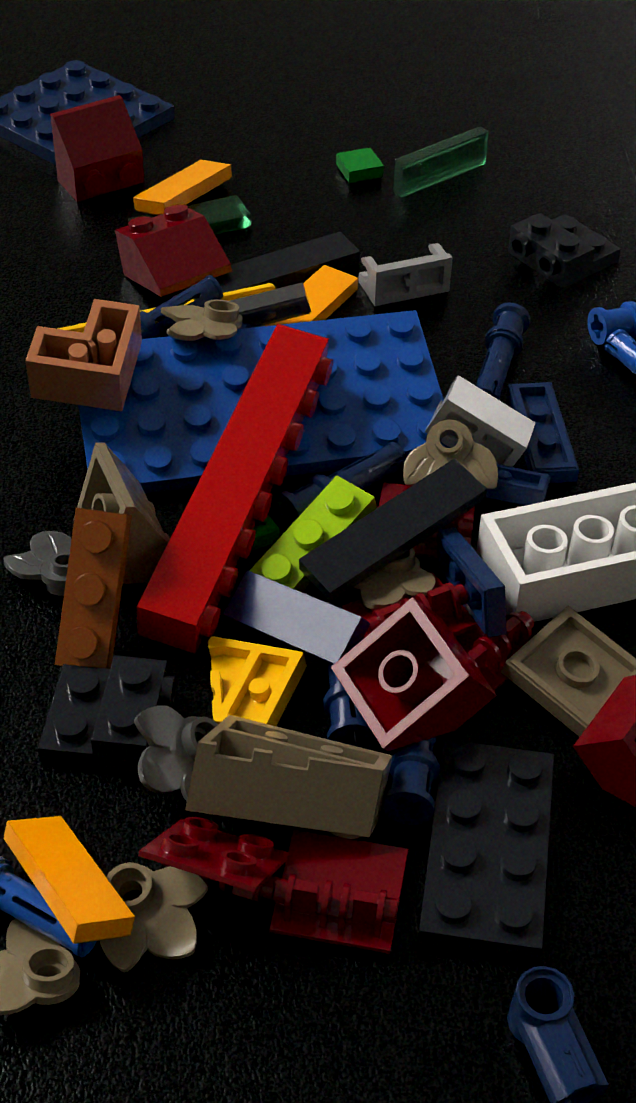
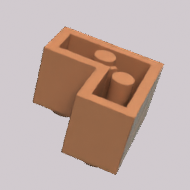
[25,299,142,411]

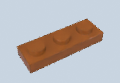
[55,508,132,669]

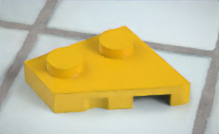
[208,636,307,726]

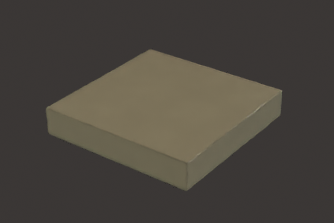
[501,606,636,737]

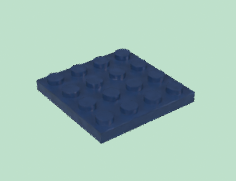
[0,60,175,165]

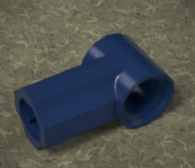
[507,966,609,1103]

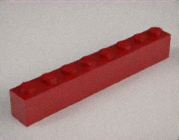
[137,324,333,654]

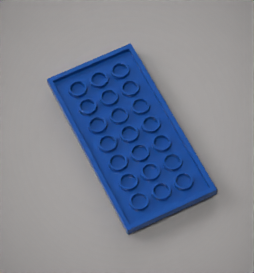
[78,310,450,494]

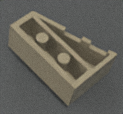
[185,715,393,839]

